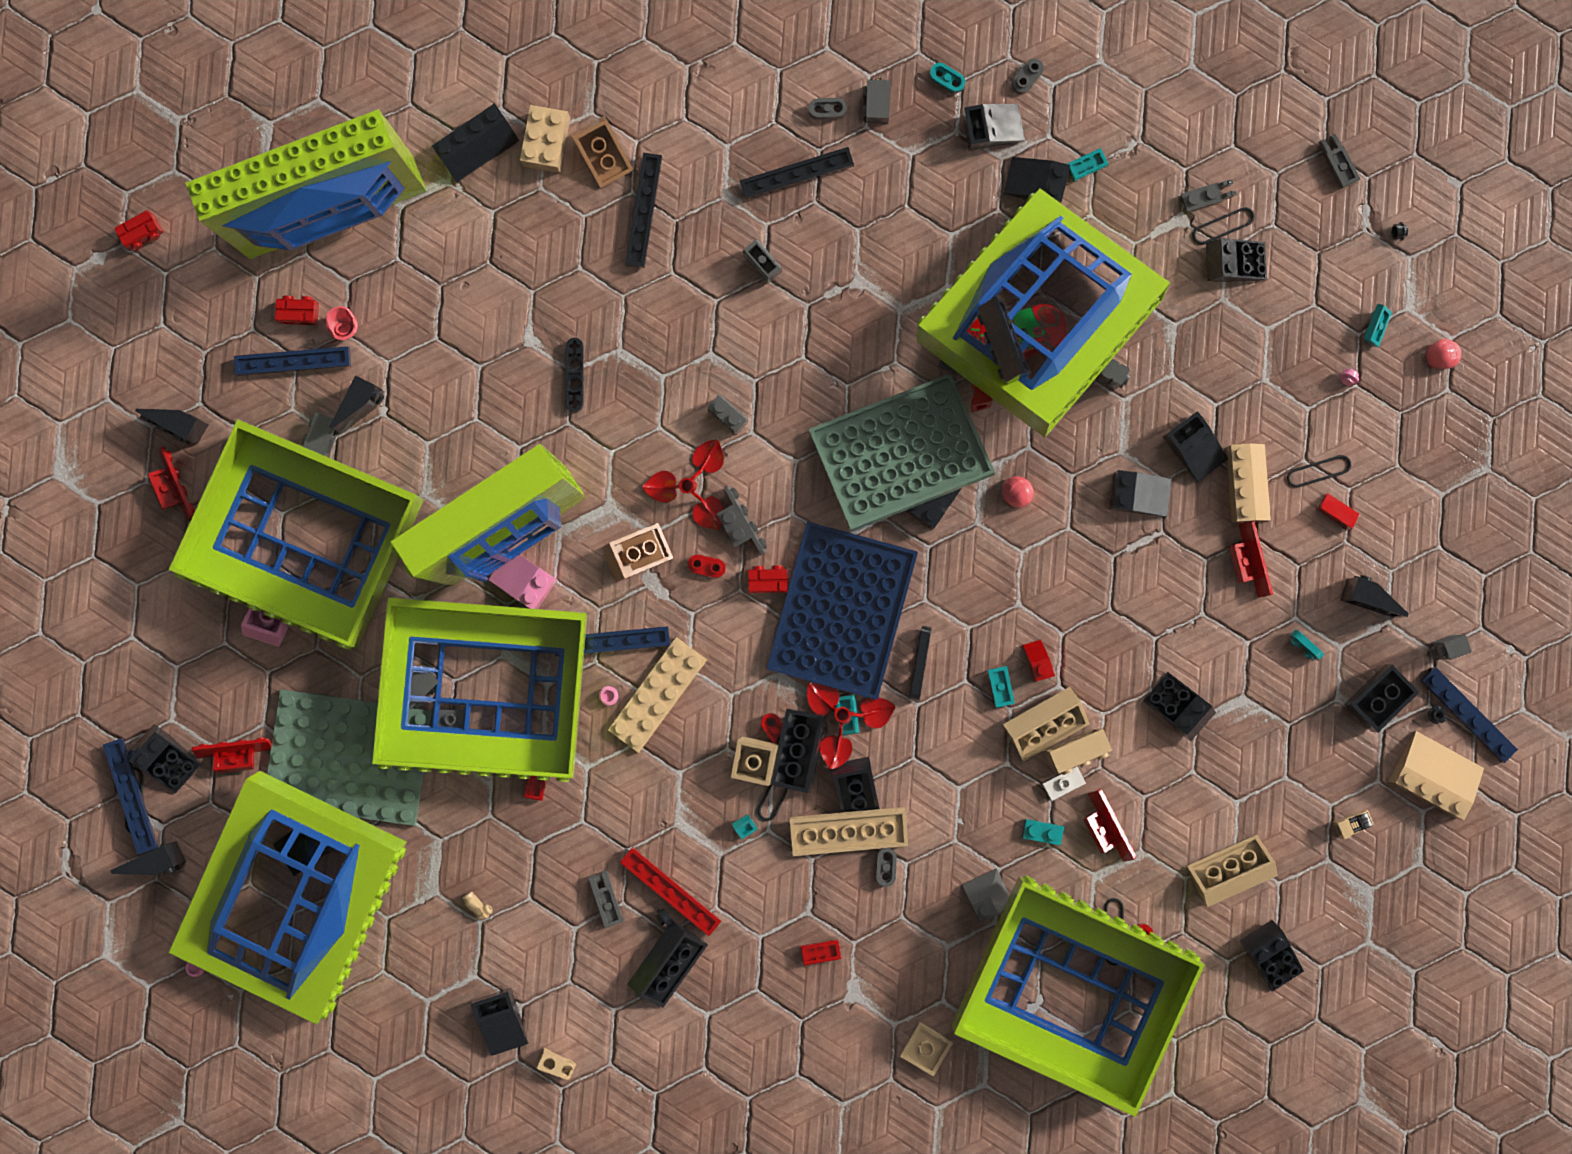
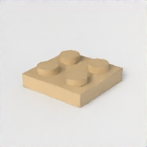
[900,1021,953,1077]

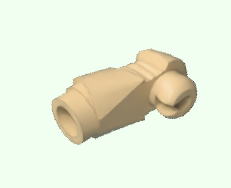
[462,891,493,920]

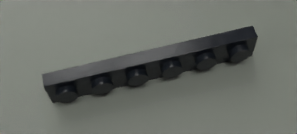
[740,147,854,200]
[625,152,663,268]

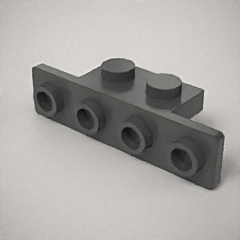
[717,486,767,555]

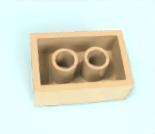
[520,105,570,173]
[1044,728,1113,775]

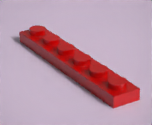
[620,847,722,936]

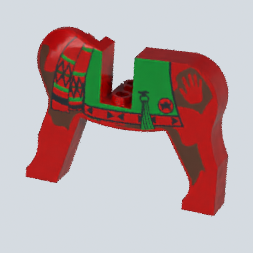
[967,304,1067,412]

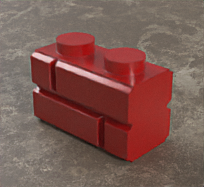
[114,210,164,251]
[275,295,319,325]
[748,565,787,593]

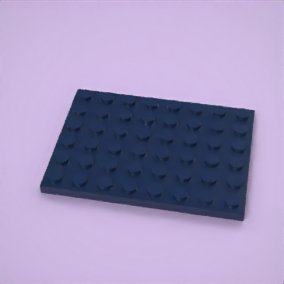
[766,521,918,700]

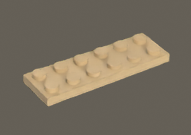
[608,637,707,753]
[789,807,908,856]

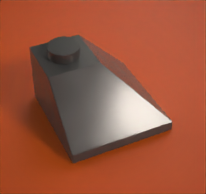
[962,868,1009,923]

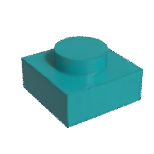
[732,814,758,839]

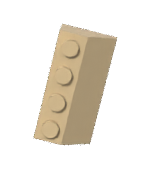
[1226,443,1271,523]
[1003,687,1090,762]
[1187,835,1278,907]

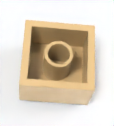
[731,737,779,786]

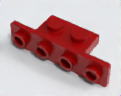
[147,446,195,521]
[1229,521,1273,598]
[192,737,272,774]
[1083,789,1136,862]

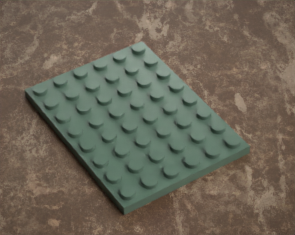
[809,373,995,532]
[267,689,432,826]

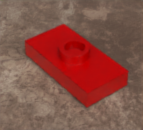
[523,775,547,801]
[800,939,842,966]

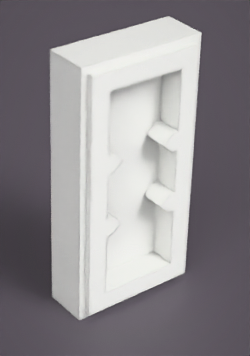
[1042,766,1086,801]

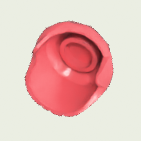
[326,306,358,340]
[1426,339,1461,369]
[1002,476,1034,509]

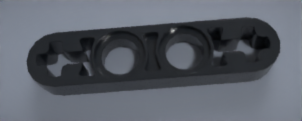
[566,337,584,413]
[909,626,931,701]

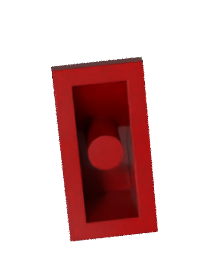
[1022,639,1055,682]

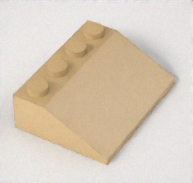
[1388,731,1484,820]

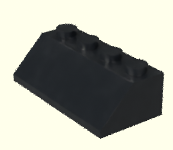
[432,103,519,183]
[977,296,1031,384]
[770,708,827,793]
[627,921,708,1008]

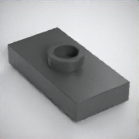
[431,709,471,728]

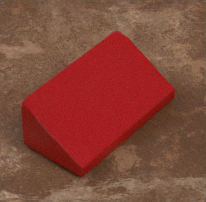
[1317,493,1359,530]

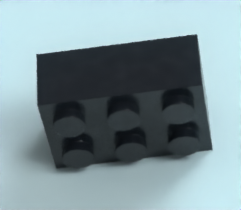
[1344,664,1420,733]

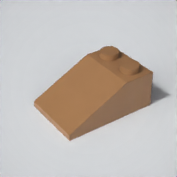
[572,116,633,188]
[601,523,673,582]

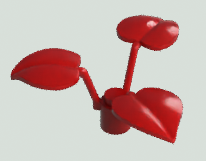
[642,439,724,530]
[807,683,895,769]

